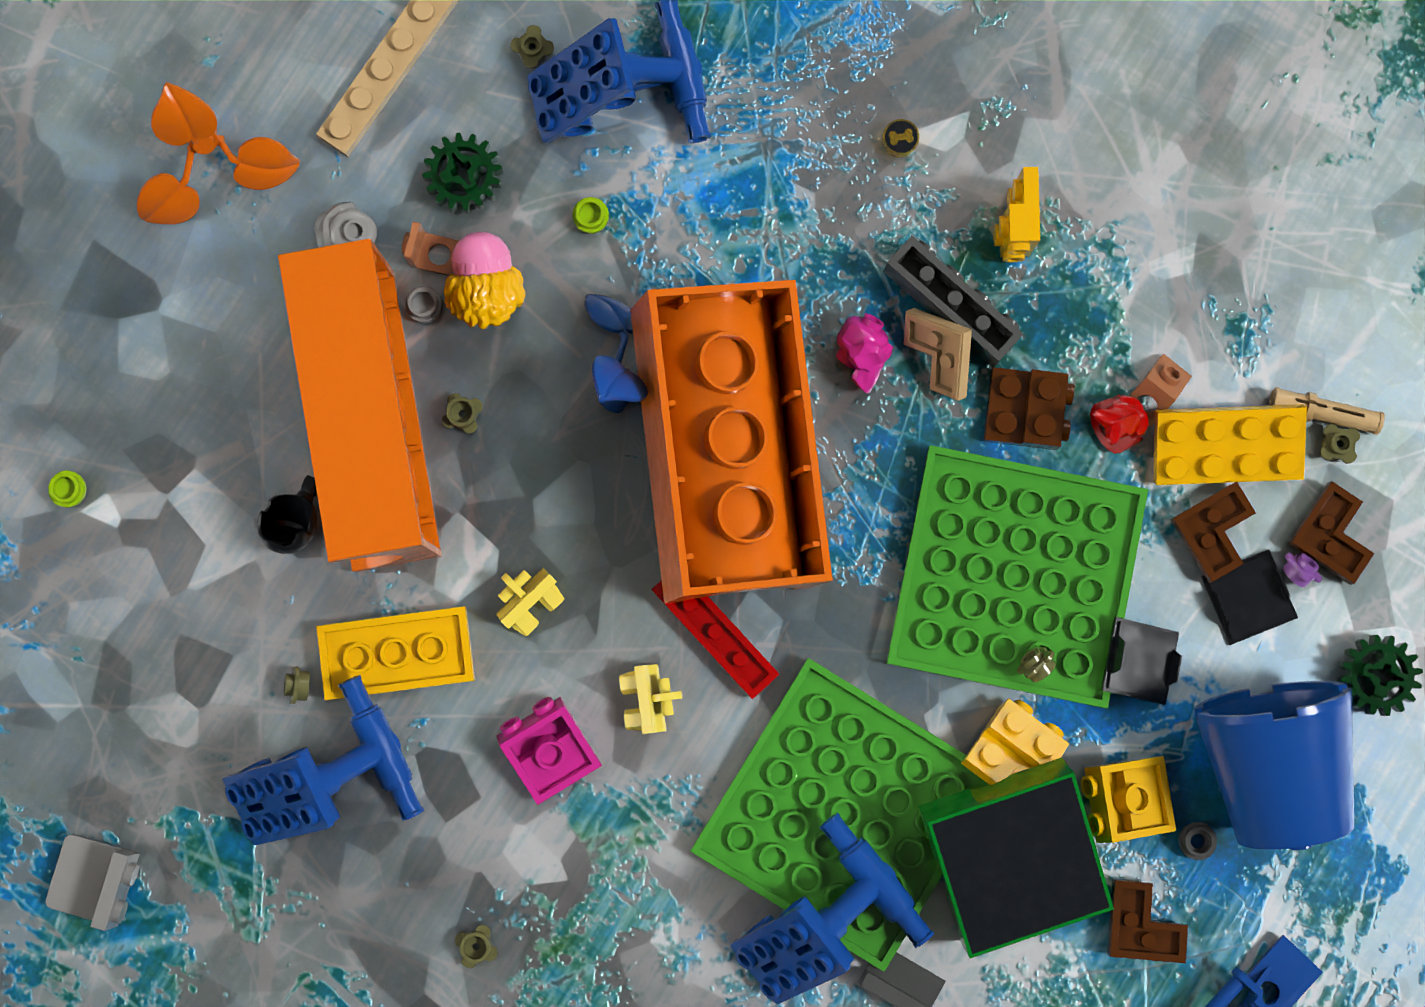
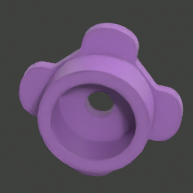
[1283,553,1322,588]

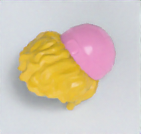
[443,232,526,330]

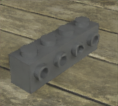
[883,235,1024,368]

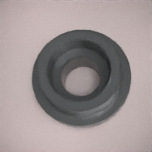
[1178,822,1217,860]

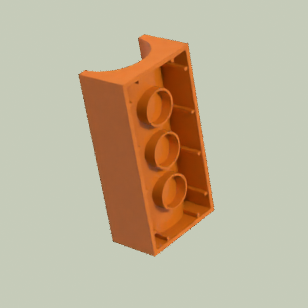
[278,239,442,572]
[630,280,833,603]

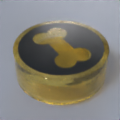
[882,119,919,158]

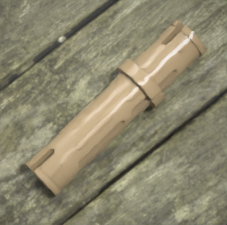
[1269,387,1385,435]

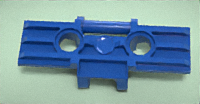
[1205,935,1323,1007]

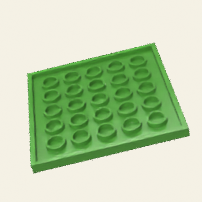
[886,445,1148,709]
[690,658,989,972]

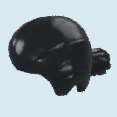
[257,475,317,554]

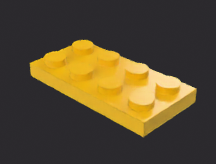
[1153,404,1307,485]
[316,606,475,701]

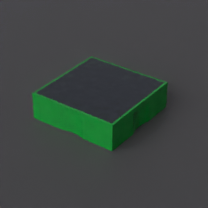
[918,757,1114,959]

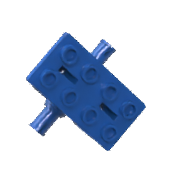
[527,0,711,143]
[222,675,424,845]
[730,812,934,1004]

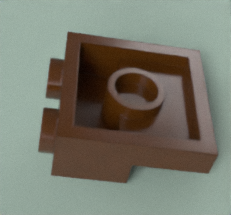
[983,367,1075,450]

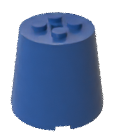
[1194,681,1354,850]

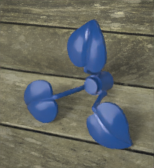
[584,294,648,413]

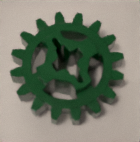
[422,132,503,214]
[1337,635,1423,716]

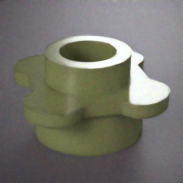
[510,25,554,68]
[442,393,483,434]
[1320,424,1360,464]
[1017,647,1056,683]
[284,666,310,704]
[455,925,498,968]

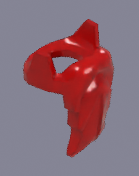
[1090,394,1149,454]

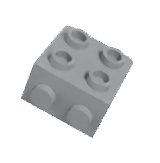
[45,834,140,931]

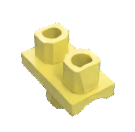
[496,568,564,636]
[619,664,683,734]

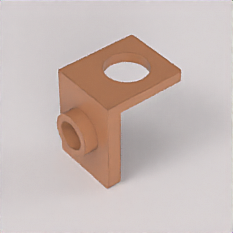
[402,221,459,276]
[1129,354,1192,427]

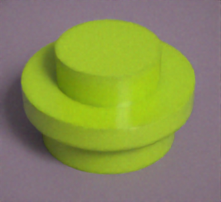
[572,197,609,234]
[48,470,87,508]

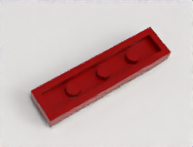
[651,580,780,700]

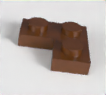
[1170,481,1256,583]
[1288,481,1375,585]
[1107,879,1188,964]

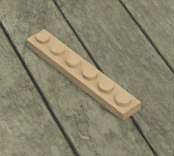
[316,0,459,157]

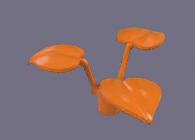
[137,82,300,224]

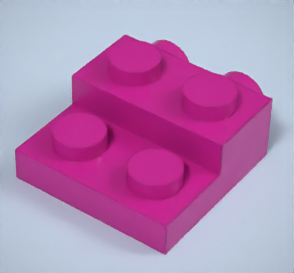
[496,696,602,805]

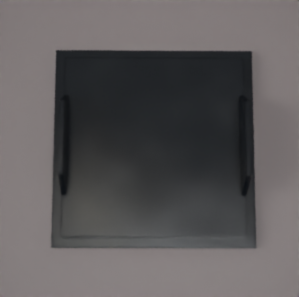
[1201,549,1298,645]
[1101,617,1182,705]

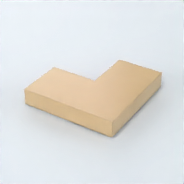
[904,308,972,401]

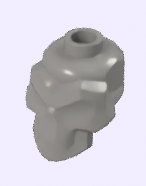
[314,202,377,247]

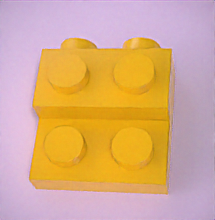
[993,167,1040,263]
[961,698,1069,785]
[1081,756,1176,843]

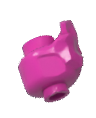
[836,313,893,393]

